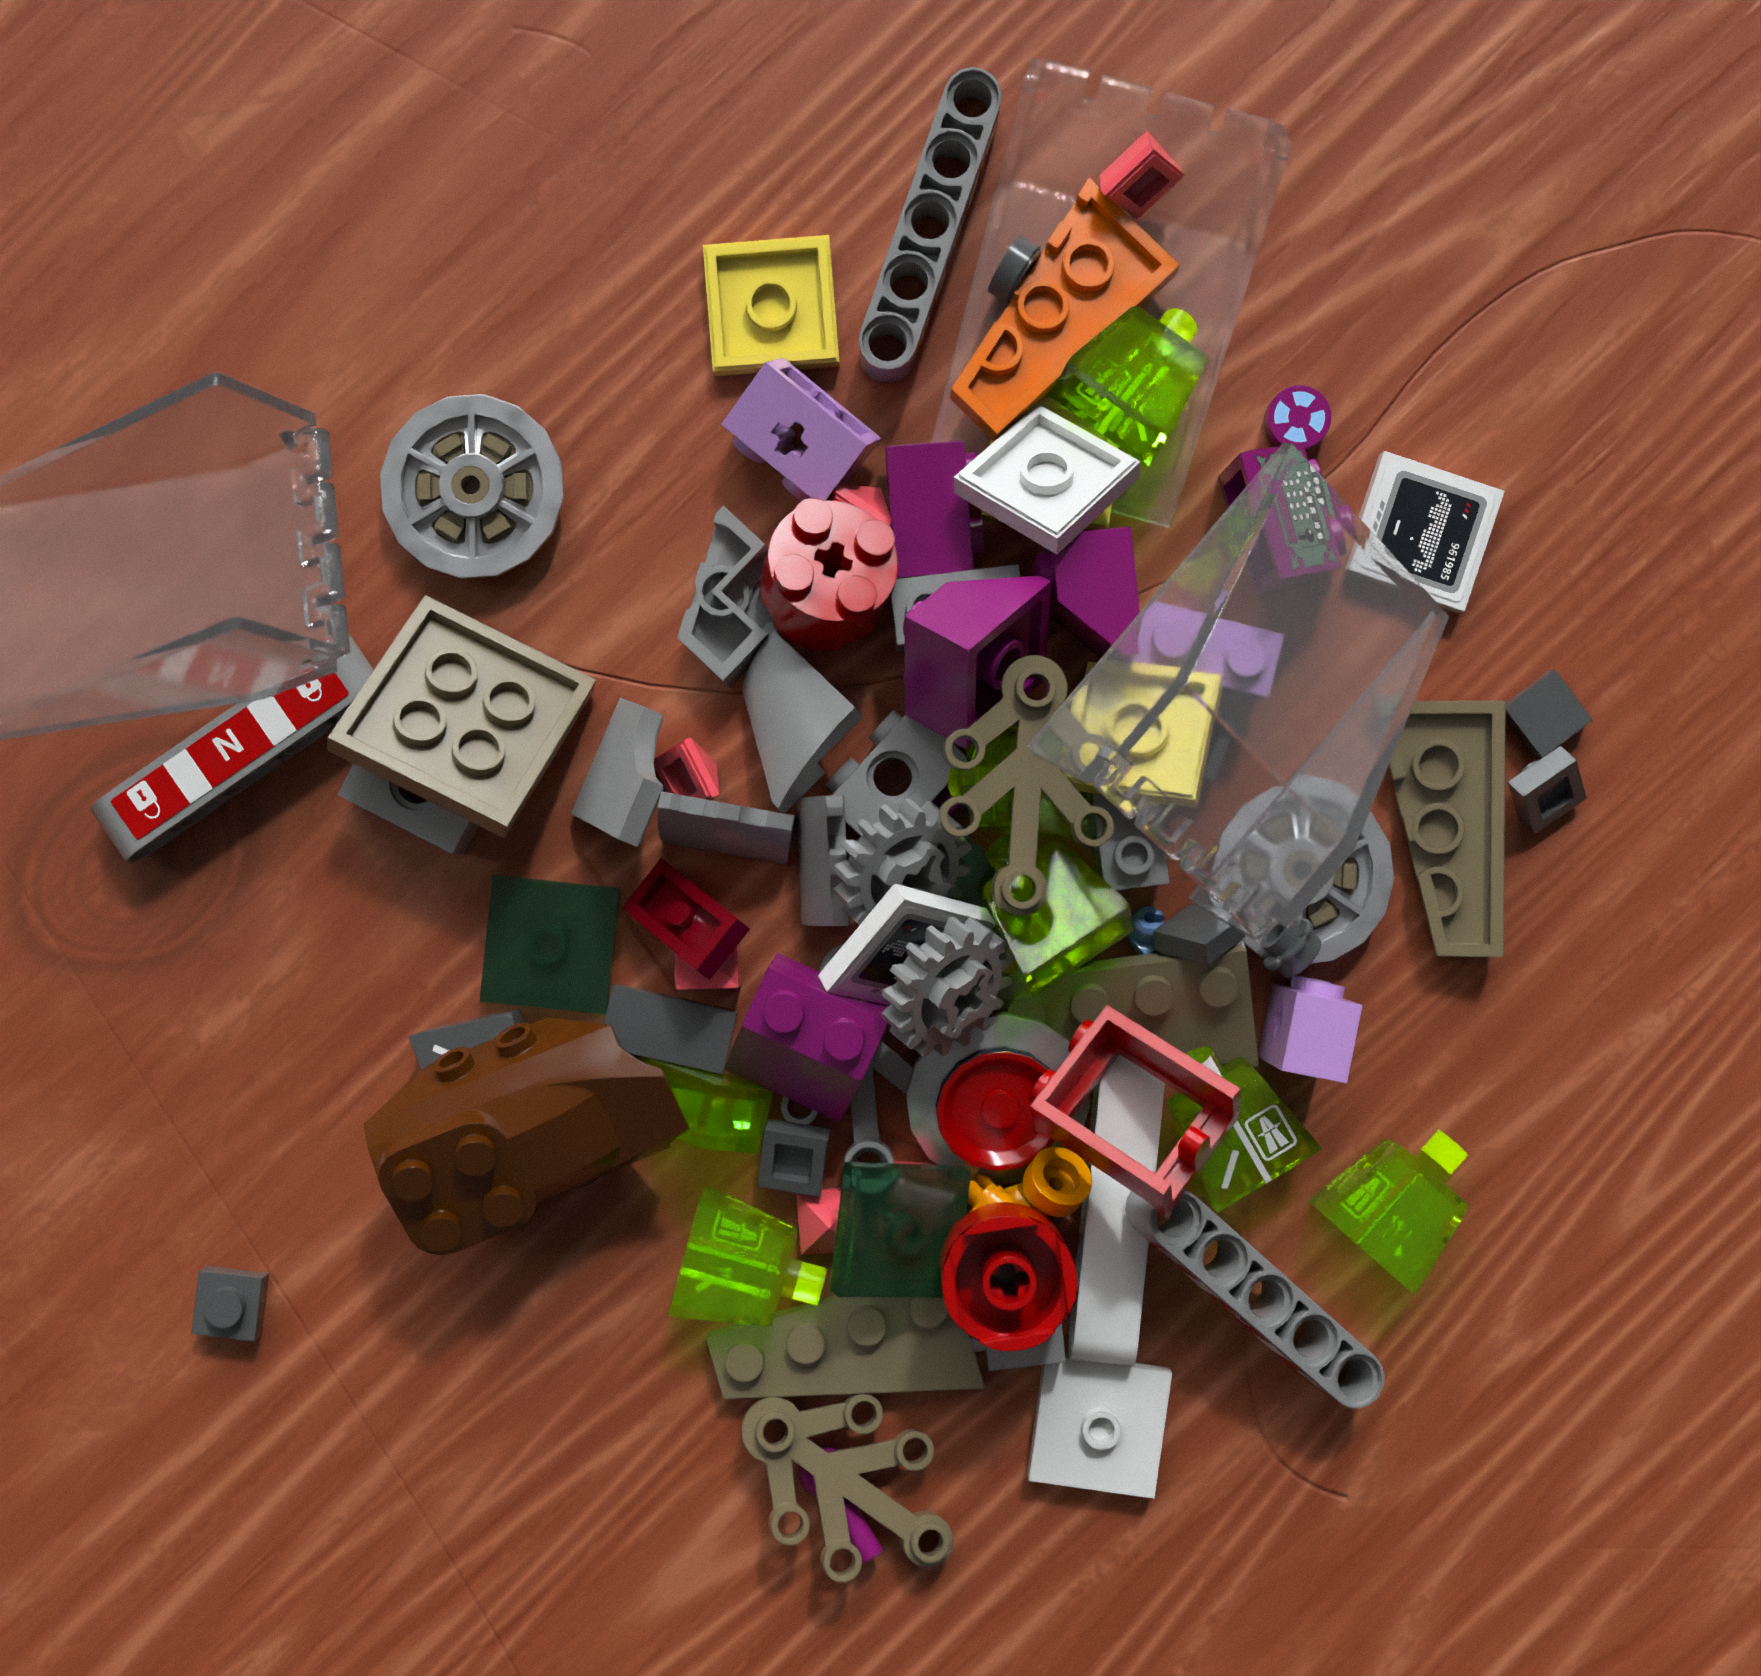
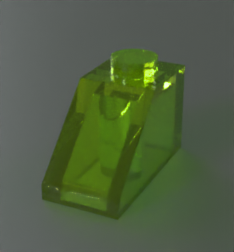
[635,1055,773,1154]

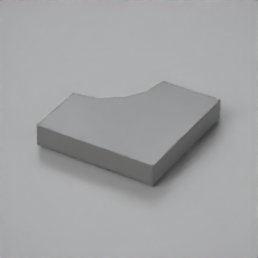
[571,697,663,847]

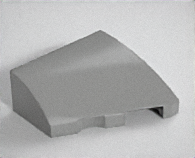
[677,505,781,688]
[742,631,863,814]
[658,791,797,866]
[796,795,851,926]

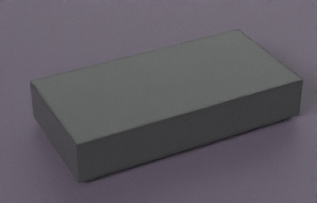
[604,983,738,1074]

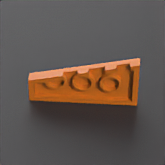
[950,178,1180,442]

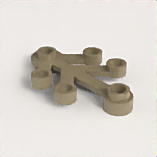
[938,655,1118,916]
[741,1393,953,1582]

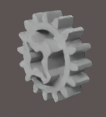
[833,798,972,925]
[881,917,1013,1057]

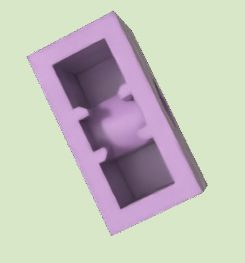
[721,358,882,501]
[1258,975,1363,1084]

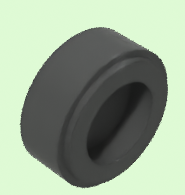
[988,235,1041,304]

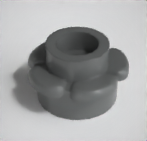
[1261,918,1322,978]

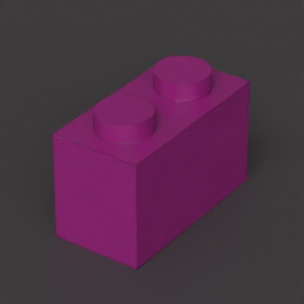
[884,440,984,578]

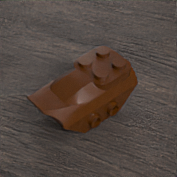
[363,1017,690,1255]

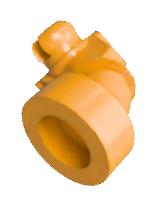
[962,1147,1092,1217]

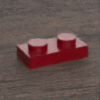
[621,858,750,980]

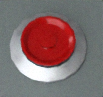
[906,1012,1090,1185]

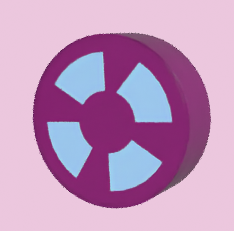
[1264,385,1331,451]

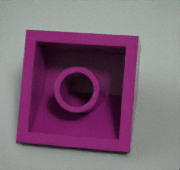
[1031,526,1144,667]
[903,576,1051,749]
[724,953,889,1122]

